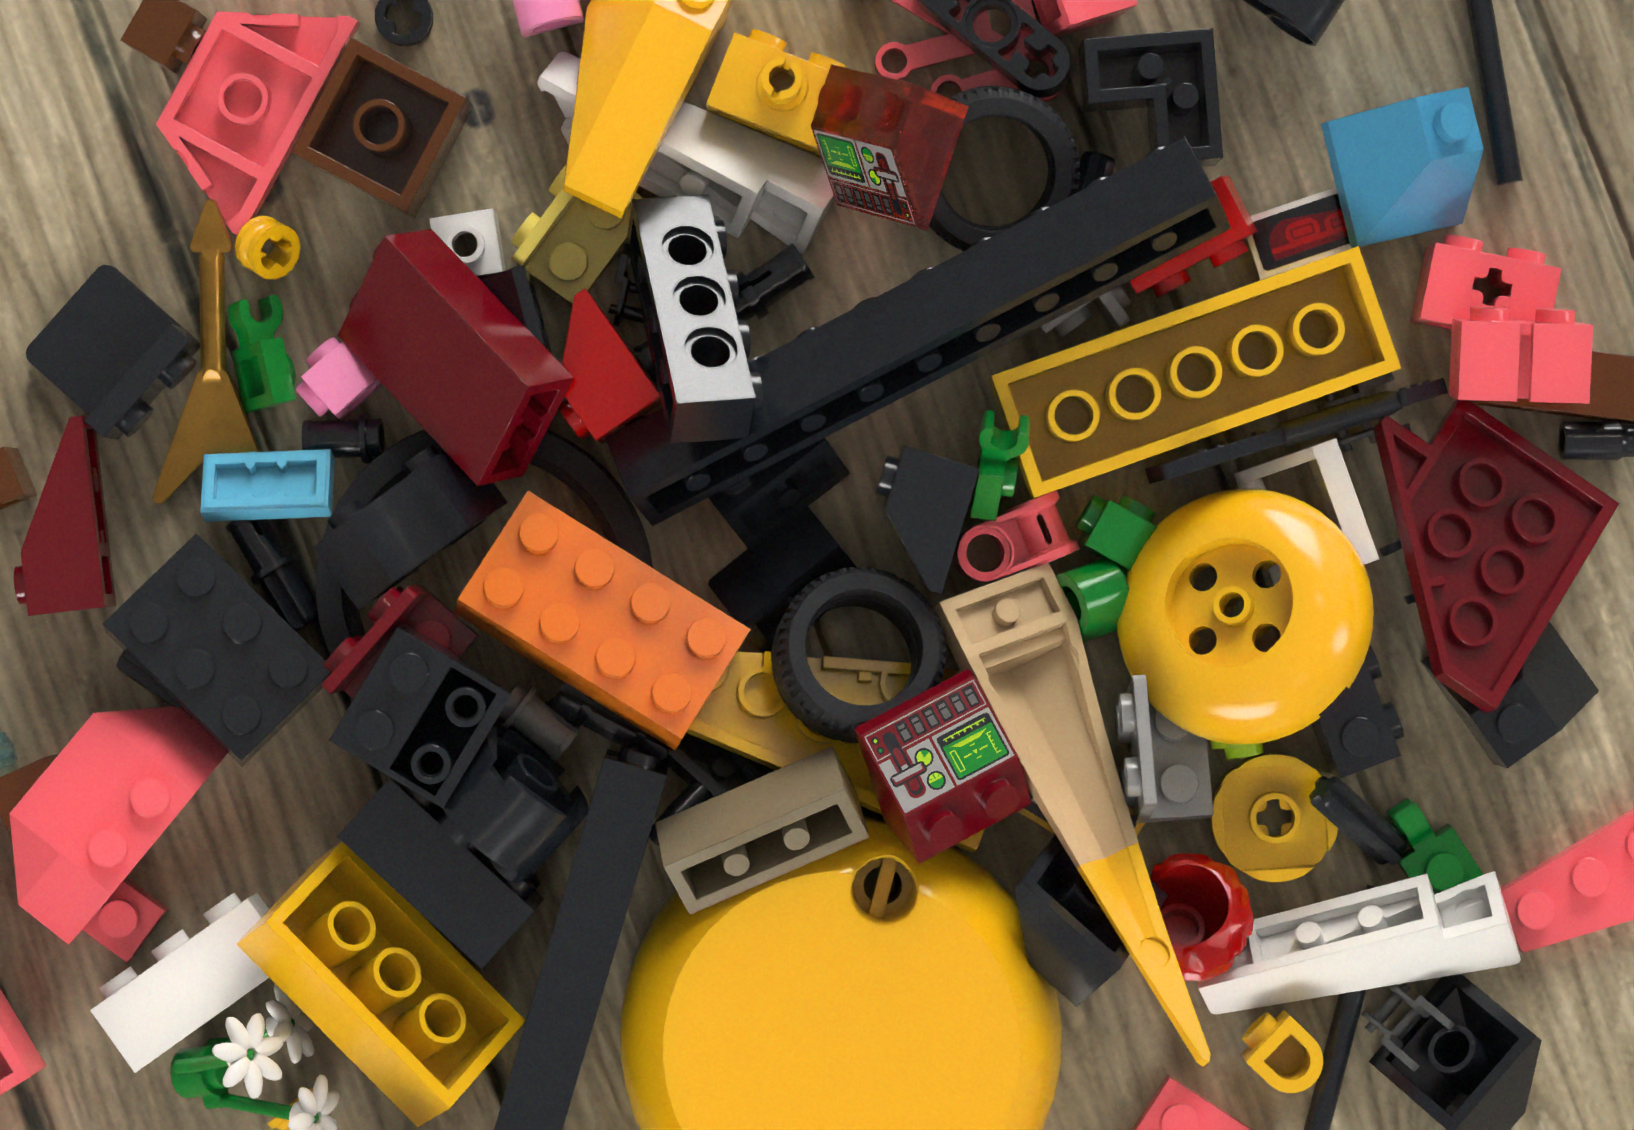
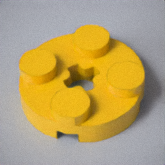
[1209,753,1338,882]

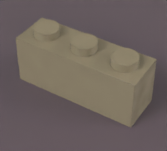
[655,746,869,914]

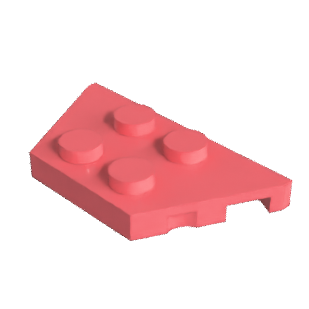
[156,11,360,235]

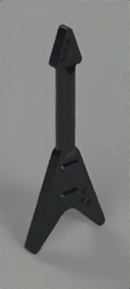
[1145,378,1448,484]

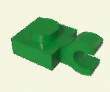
[228,295,296,414]
[970,410,1031,521]
[1386,797,1484,895]

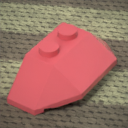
[9,706,227,945]

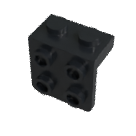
[26,265,200,440]

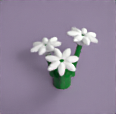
[170,983,340,1130]

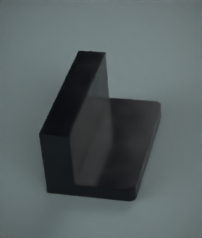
[708,506,857,653]

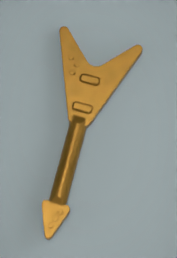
[152,199,261,504]

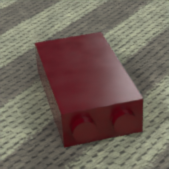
[337,229,574,486]

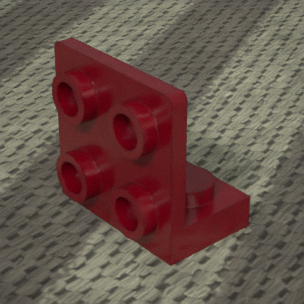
[321,584,480,699]

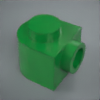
[1076,494,1157,570]
[1056,558,1129,643]

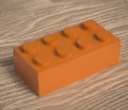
[455,491,751,751]

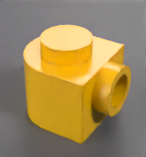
[1240,1009,1323,1093]

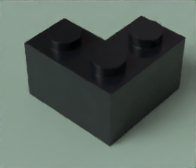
[1078,28,1223,167]

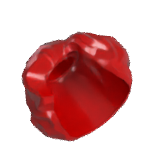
[1133,853,1254,982]

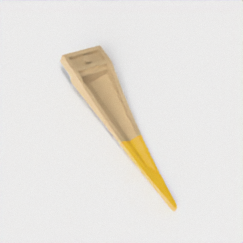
[934,562,1211,1067]

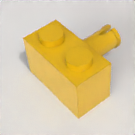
[706,29,854,157]

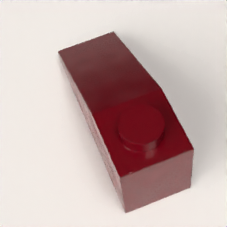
[14,415,117,616]

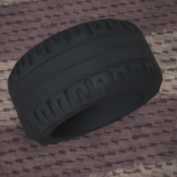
[908,86,1080,251]
[771,567,946,743]

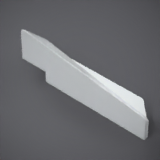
[1197,871,1521,1015]

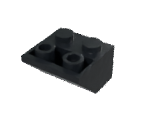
[329,622,512,808]

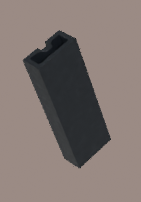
[494,744,668,1130]

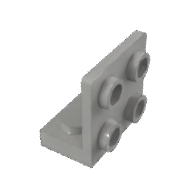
[1114,675,1214,824]

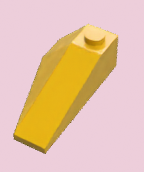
[563,0,732,219]

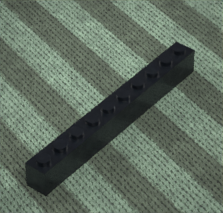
[605,137,1231,526]

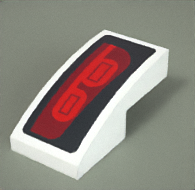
[1247,187,1364,280]

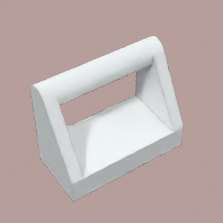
[1234,438,1379,586]

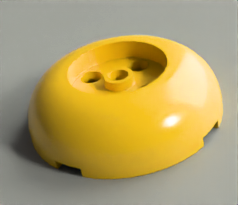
[1117,488,1374,744]

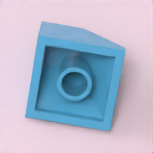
[1321,87,1484,248]

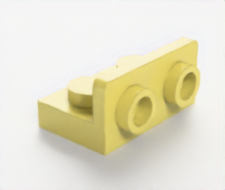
[511,165,643,305]

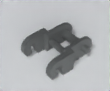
[1317,372,1412,452]
[1361,983,1455,1072]

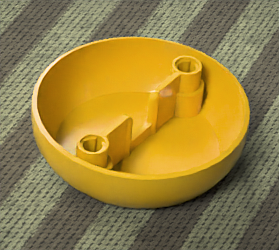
[620,816,1063,1130]

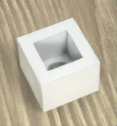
[429,208,506,280]

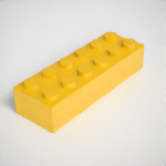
[988,246,1401,499]

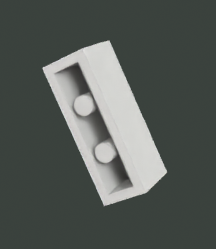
[90,892,269,1073]

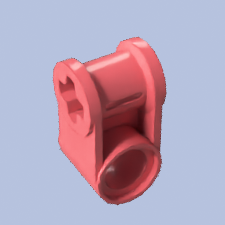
[953,490,1081,582]

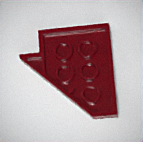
[1373,400,1620,714]

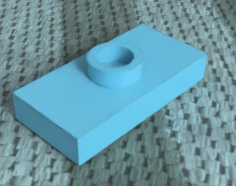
[200,449,335,522]

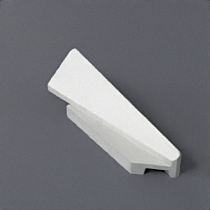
[537,52,844,255]

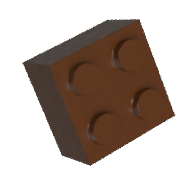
[292,37,474,219]

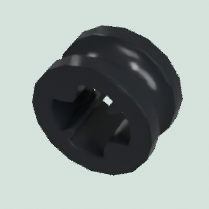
[375,0,434,46]

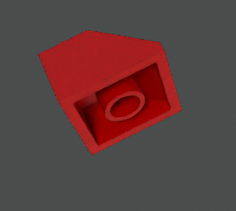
[558,288,661,444]

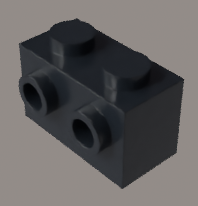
[1312,645,1404,778]

